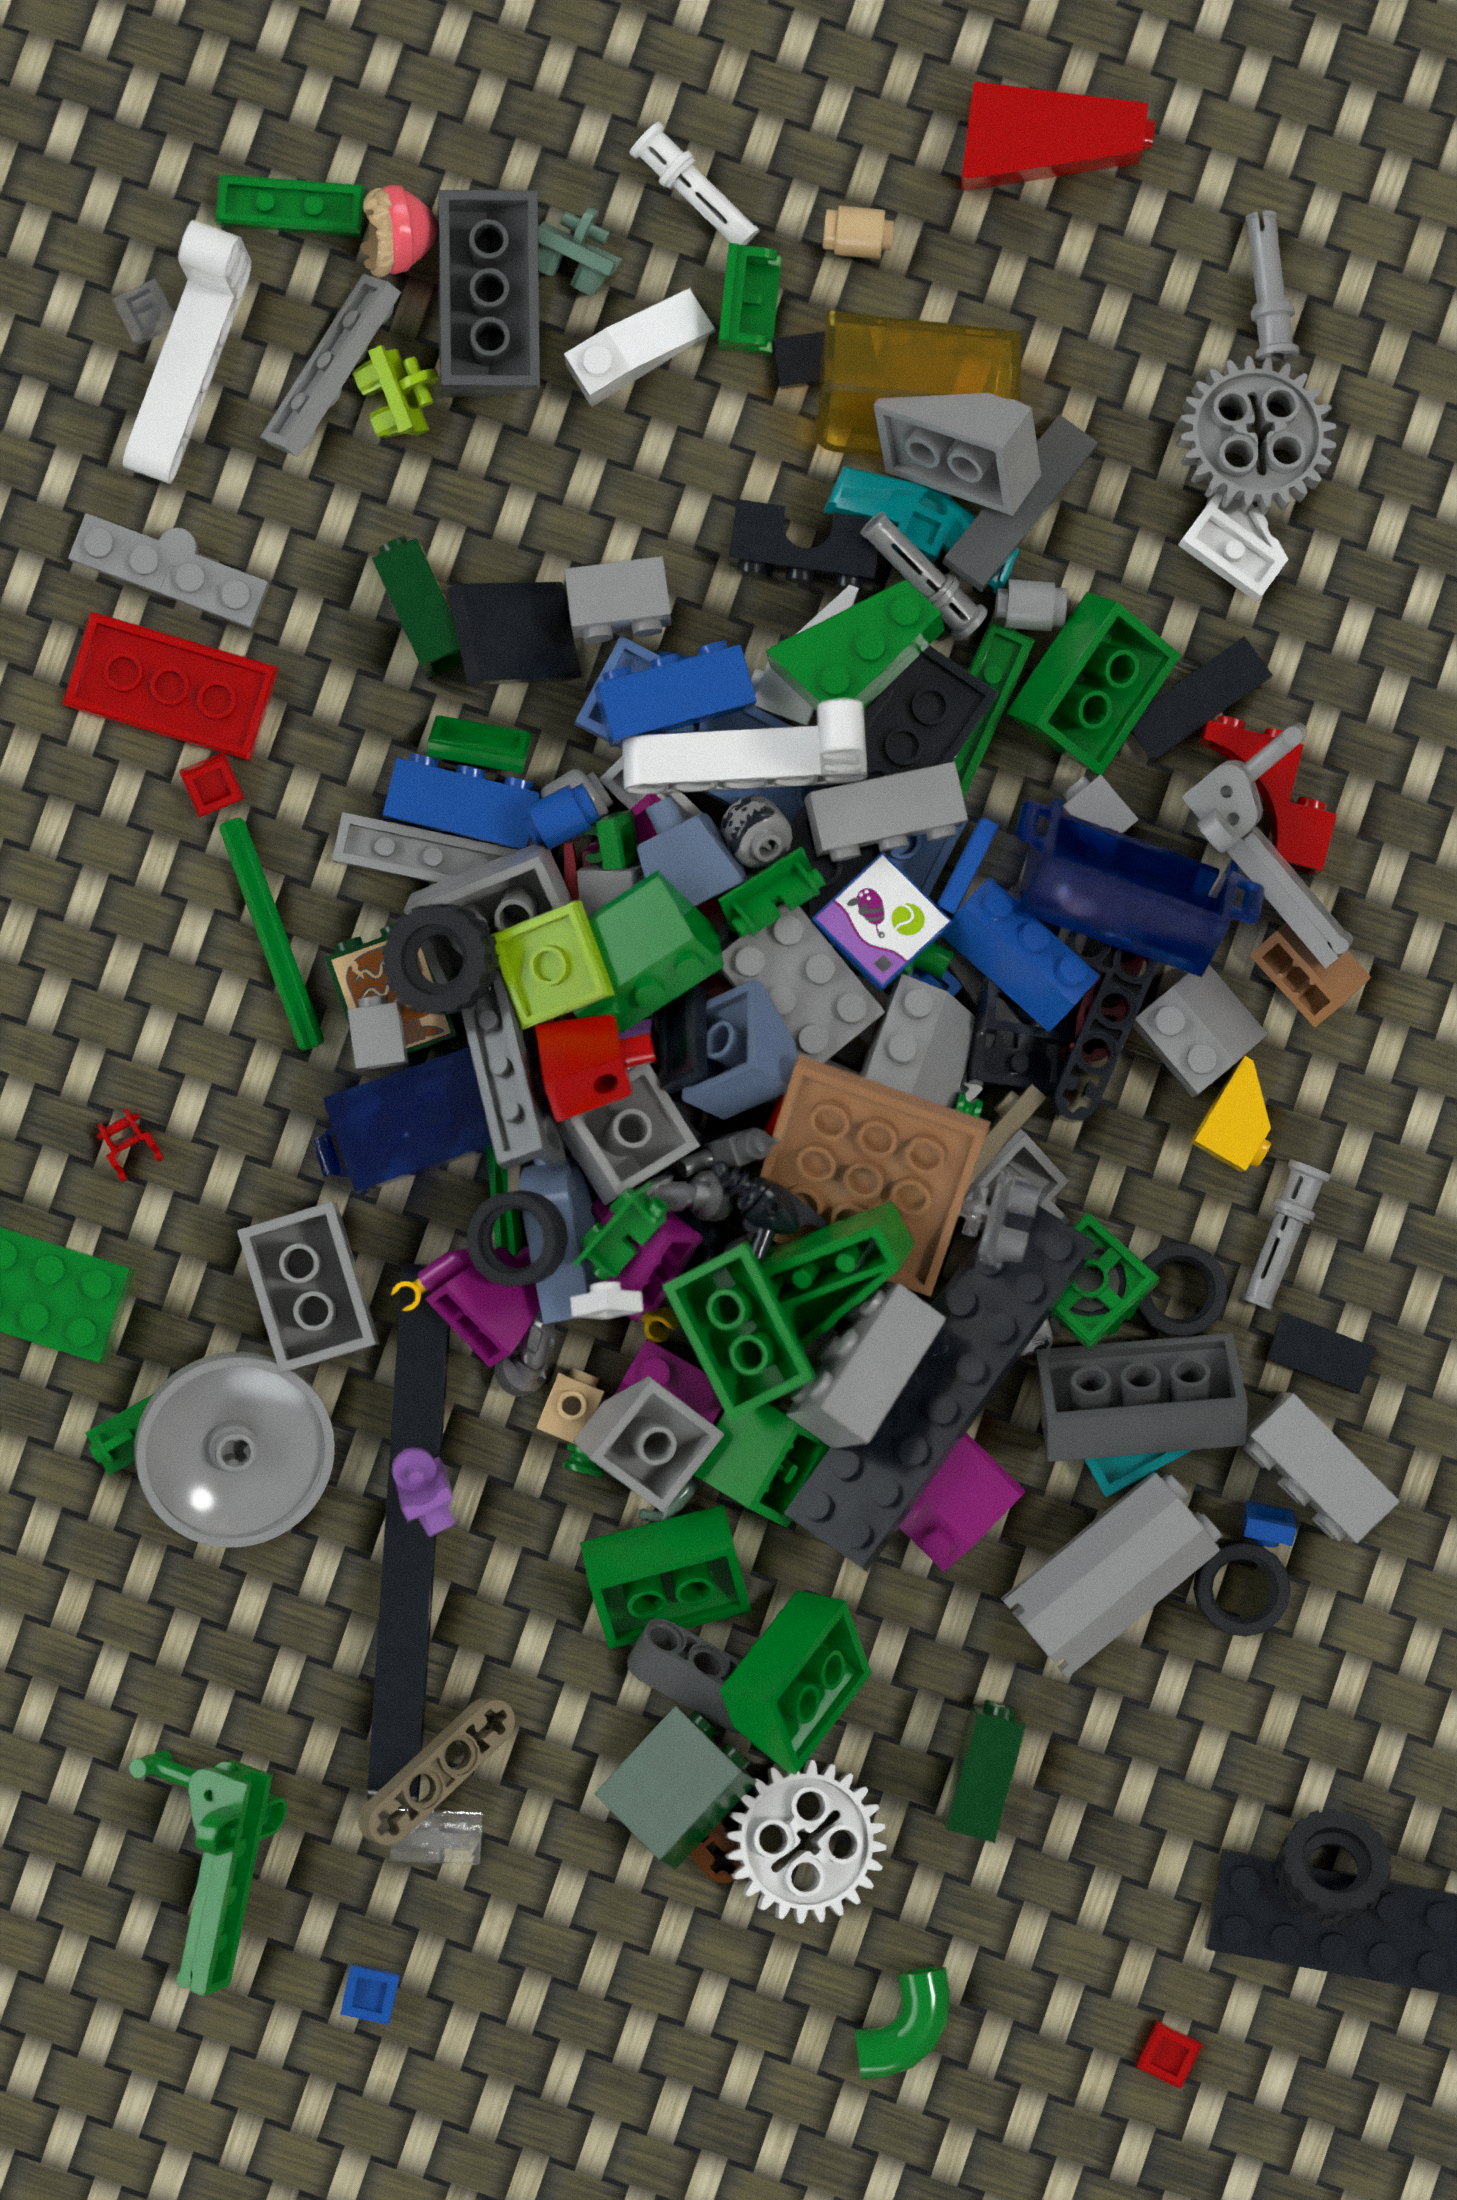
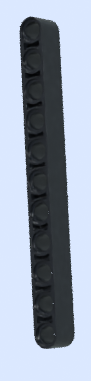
[367,1263,450,1804]

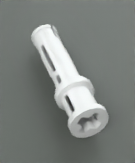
[629,121,759,246]

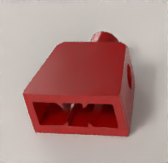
[535,1014,656,1122]

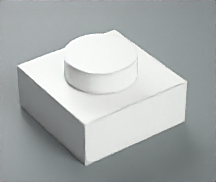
[570,1282,643,1319]

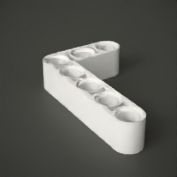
[123,220,252,483]
[622,699,867,794]

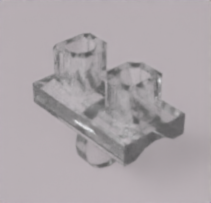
[959,1167,1041,1266]
[390,1809,483,1865]

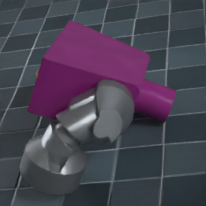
[591,1171,736,1342]
[391,1246,555,1397]

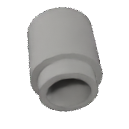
[995,579,1067,631]

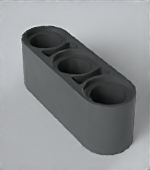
[627,1618,742,1733]

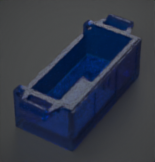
[1016,796,1264,977]
[312,1047,494,1196]

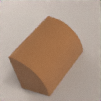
[1249,922,1371,1028]

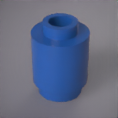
[523,783,600,850]

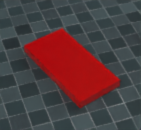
[62,611,280,762]

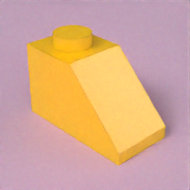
[1190,1056,1272,1172]

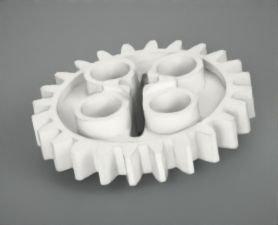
[724,1760,887,1923]

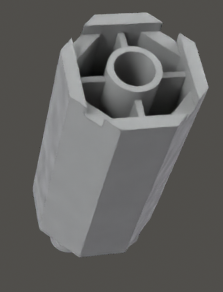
[1001,1472,1222,1678]

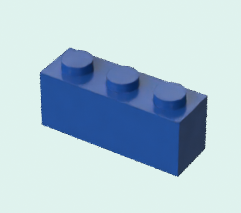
[594,641,757,747]
[382,753,541,850]
[941,876,1100,1032]

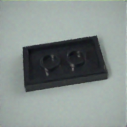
[448,582,582,685]

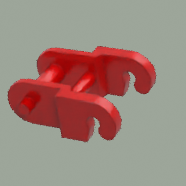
[96,1107,165,1183]

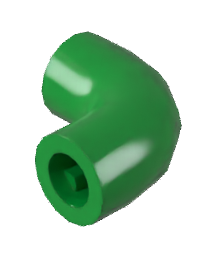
[855,1967,950,2080]

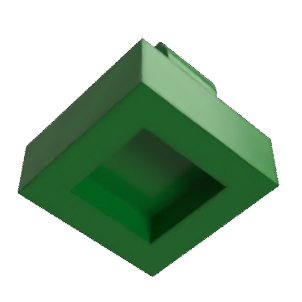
[581,810,639,870]

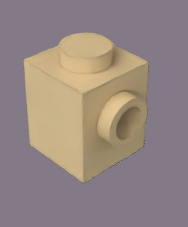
[536,1367,606,1444]

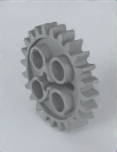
[1176,356,1336,514]

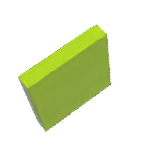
[491,901,615,1030]

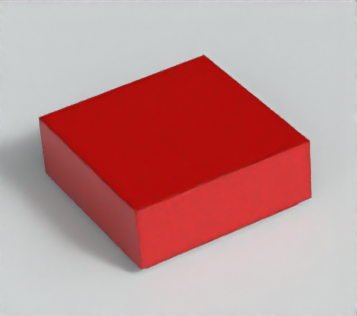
[179,751,245,818]
[1135,2020,1203,2089]

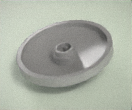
[134,1352,335,1548]

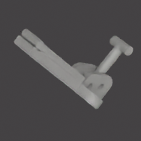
[1181,722,1353,969]

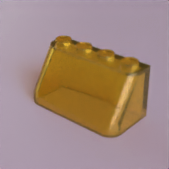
[815,310,1021,457]

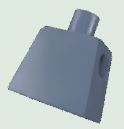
[637,796,752,907]

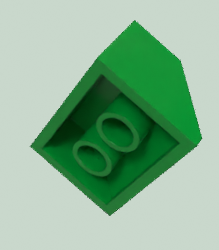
[1006,592,1181,776]
[573,870,724,1034]
[662,1242,817,1421]
[580,1504,752,1649]
[719,1590,872,1775]

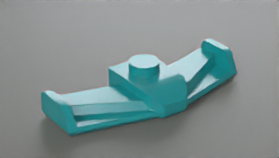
[823,466,1020,593]

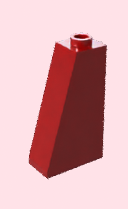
[959,81,1155,191]

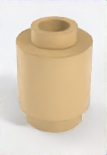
[823,205,894,259]

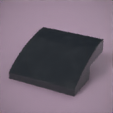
[966,980,1077,1097]

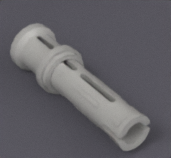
[1245,210,1300,363]
[861,511,988,641]
[1241,1159,1331,1310]

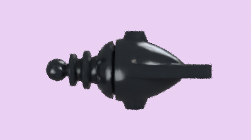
[712,1161,826,1260]

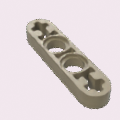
[358,1697,515,1846]

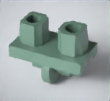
[538,207,622,296]

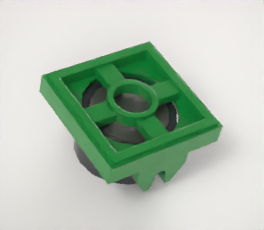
[1050,1212,1160,1351]

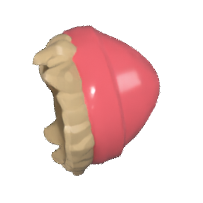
[360,185,438,279]

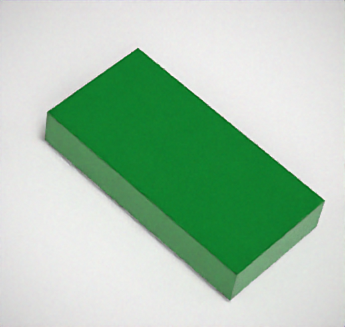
[426,715,532,774]

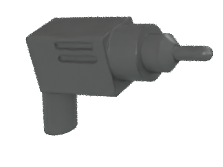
[675,1128,779,1178]

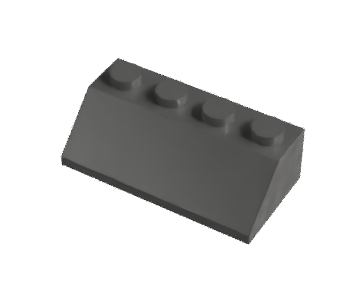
[438,190,540,397]
[1036,1333,1248,1462]

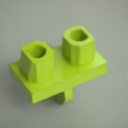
[352,345,440,438]

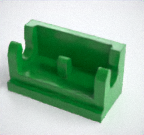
[719,243,782,355]

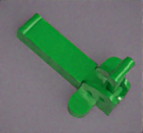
[129,1750,287,1996]

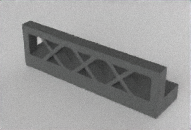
[461,966,567,1169]

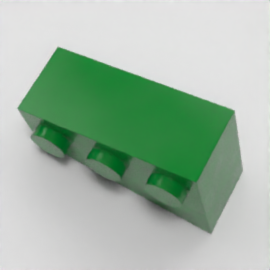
[766,580,944,711]
[757,1201,915,1351]

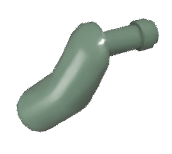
[639,1475,699,1522]

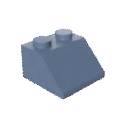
[682,979,796,1120]

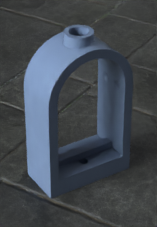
[520,1157,598,1324]

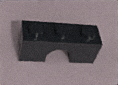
[728,499,878,592]

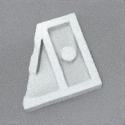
[1178,490,1288,602]

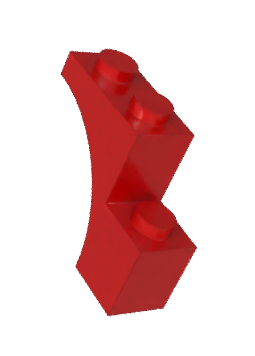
[1199,716,1337,876]

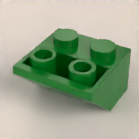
[693,1402,831,1528]

